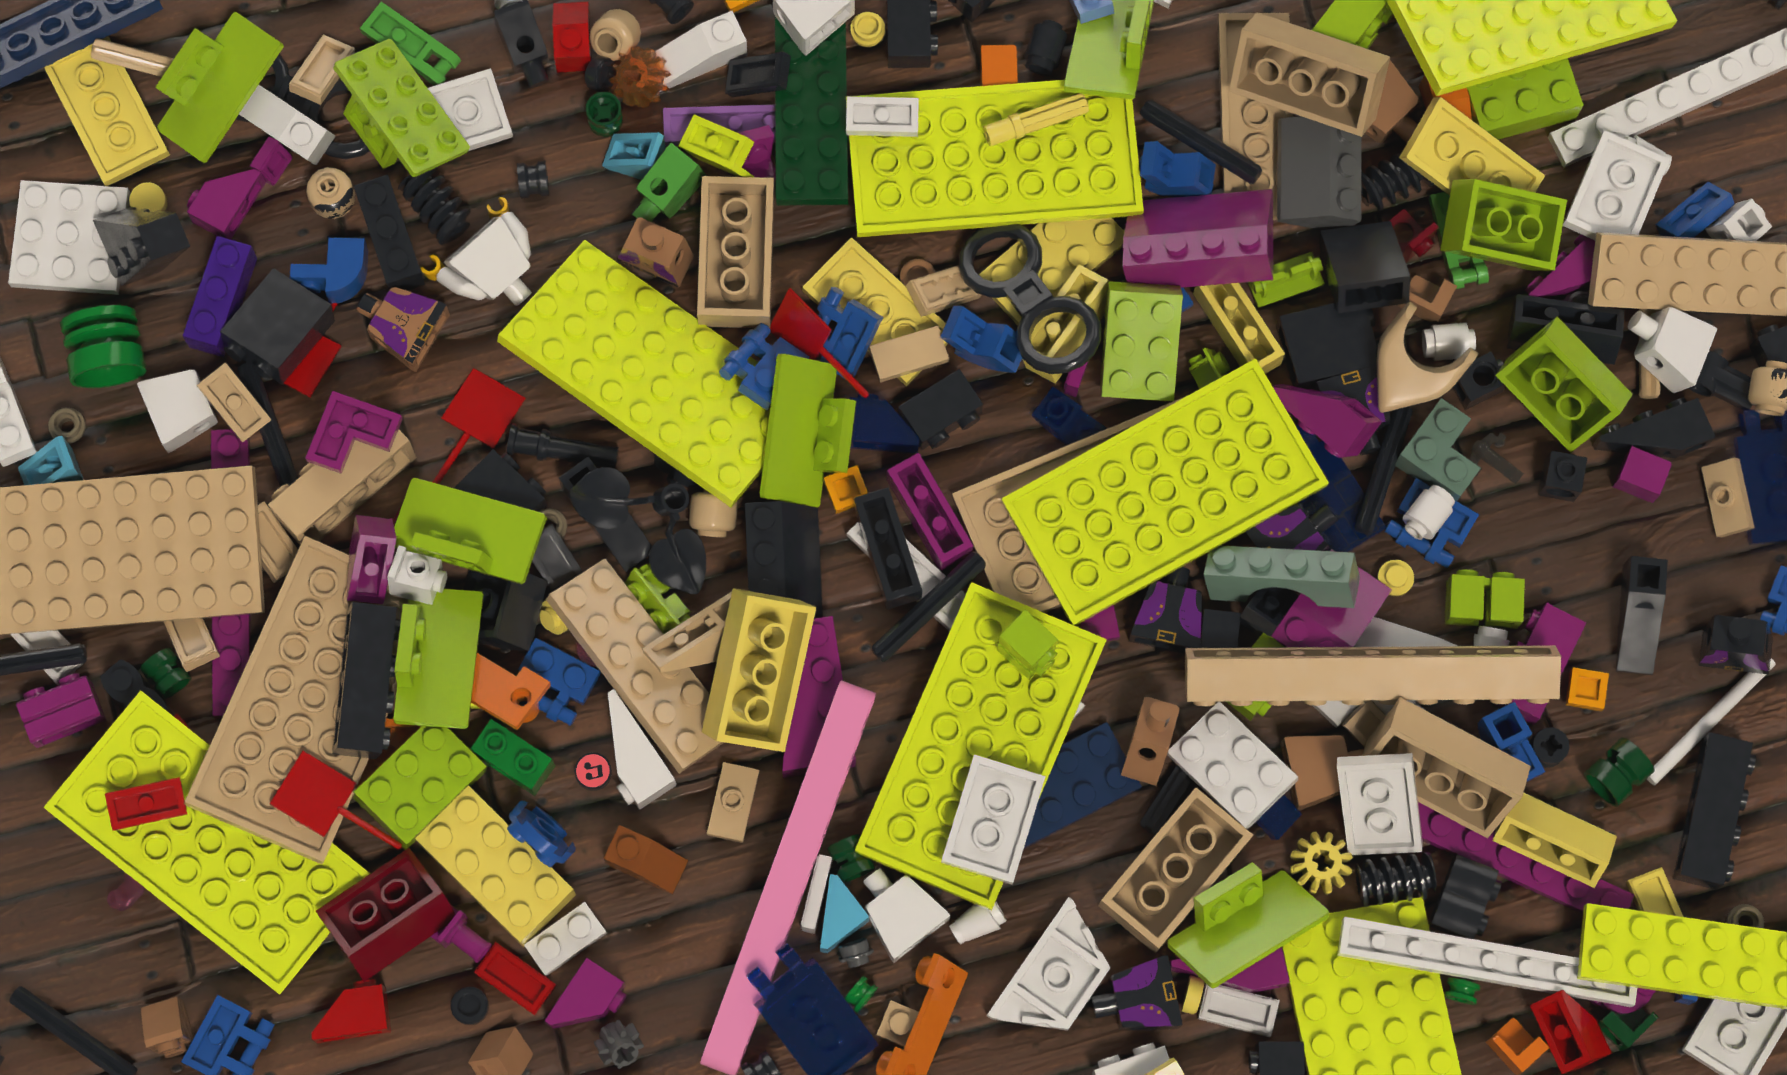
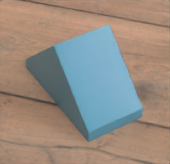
[602,132,666,180]
[18,436,84,485]
[820,874,869,953]

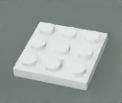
[8,180,130,295]

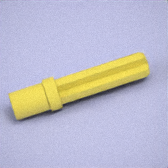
[983,93,1089,147]

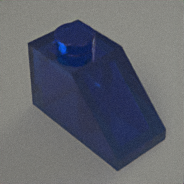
[850,394,919,454]

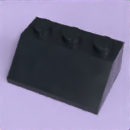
[745,501,823,616]

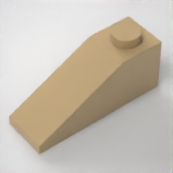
[642,592,732,673]

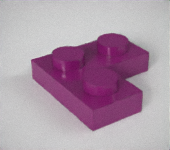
[305,391,403,474]

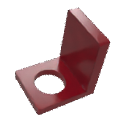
[1390,209,1439,263]

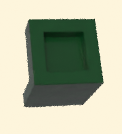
[1598,1008,1658,1051]

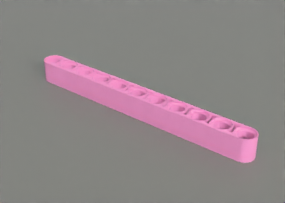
[700,680,876,1075]

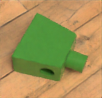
[631,143,707,222]

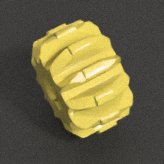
[1290,832,1353,895]

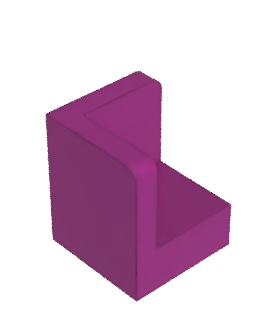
[1612,446,1672,503]

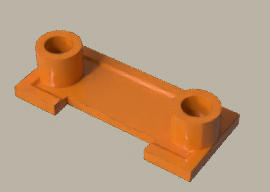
[471,653,551,730]
[876,953,968,1075]

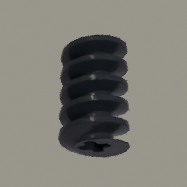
[1361,154,1434,211]
[398,167,471,245]
[1355,852,1437,907]

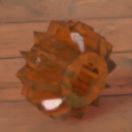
[609,46,672,108]

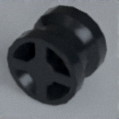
[517,160,550,199]
[1530,727,1570,768]
[740,1050,781,1075]

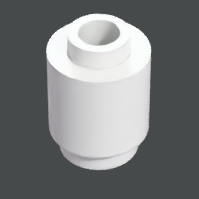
[1422,322,1476,361]
[1403,485,1455,540]

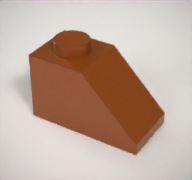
[603,825,689,895]

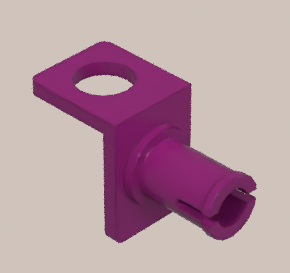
[430,905,492,963]

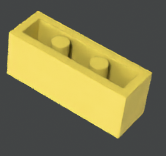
[1023,265,1109,384]
[1193,283,1285,374]
[1492,793,1617,888]

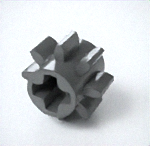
[594,1020,644,1069]

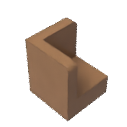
[1398,275,1457,325]
[468,1027,533,1075]

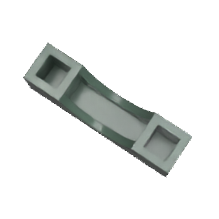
[1204,545,1360,608]

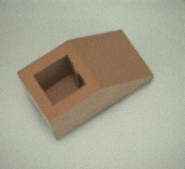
[141,997,194,1058]

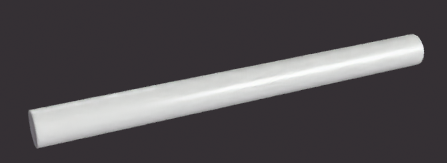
[1647,658,1776,785]

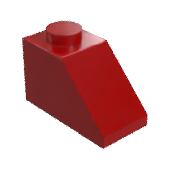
[552,1,592,73]
[311,979,391,1044]
[1530,990,1612,1074]

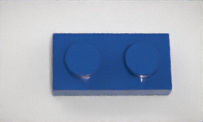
[1655,182,1735,238]

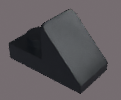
[1240,587,1298,637]

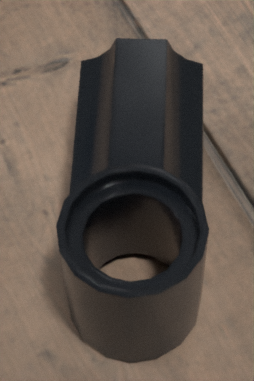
[1689,351,1752,412]

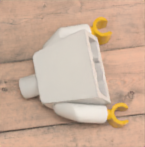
[420,197,532,306]

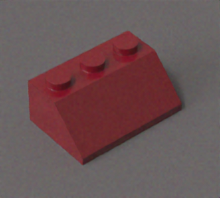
[316,848,456,982]

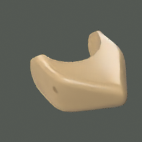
[1377,301,1478,413]

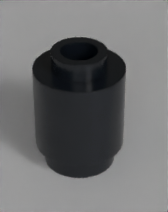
[1024,20,1068,76]

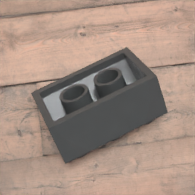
[1277,116,1361,230]

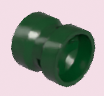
[586,92,623,137]
[140,648,192,699]
[827,834,875,883]

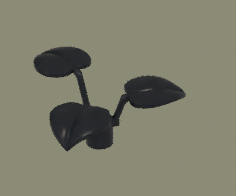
[569,454,706,594]

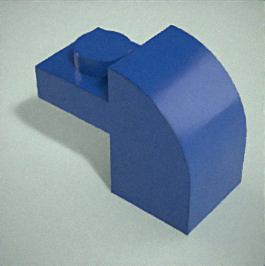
[1139,141,1216,198]
[290,238,369,304]
[940,306,1022,373]
[1478,701,1545,782]

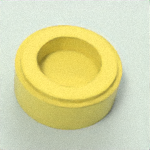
[129,182,167,212]
[1181,975,1204,1015]

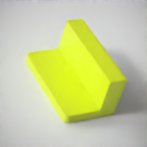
[678,114,754,177]

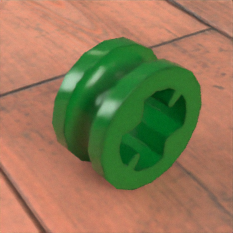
[843,976,878,1013]
[1444,978,1481,1005]

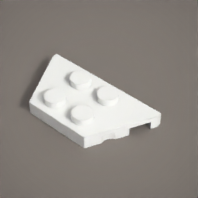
[987,897,1110,1031]

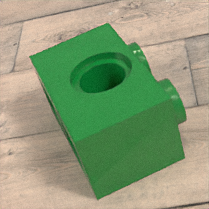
[470,719,555,796]

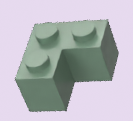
[1395,398,1481,501]

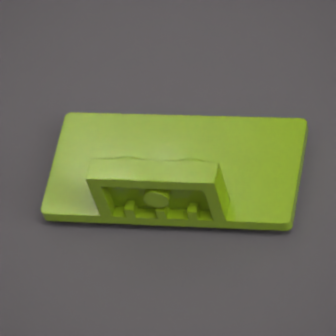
[1064,0,1154,99]
[155,12,284,163]
[333,39,470,177]
[760,354,856,508]
[394,478,547,584]
[393,589,483,729]
[1168,862,1329,988]

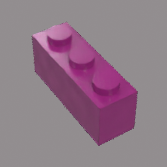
[886,453,973,572]
[1494,603,1586,725]

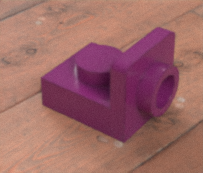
[739,125,776,180]

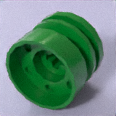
[60,305,147,388]

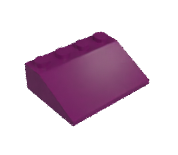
[1123,189,1273,288]

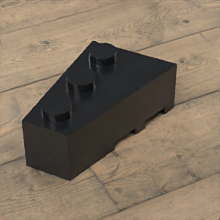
[93,207,191,286]

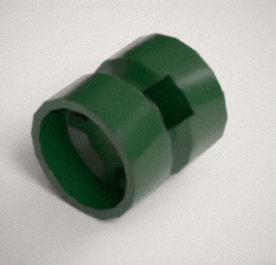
[1584,737,1655,807]

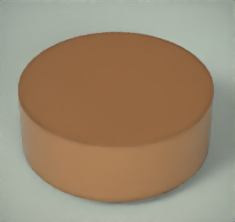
[900,259,935,286]

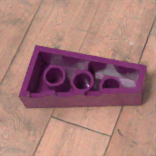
[782,616,856,778]

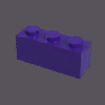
[183,236,257,357]

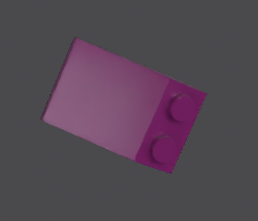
[1271,549,1392,648]

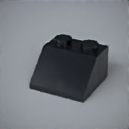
[463,569,548,651]

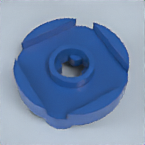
[507,801,576,867]

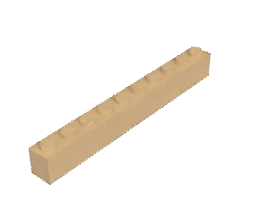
[1185,645,1561,706]

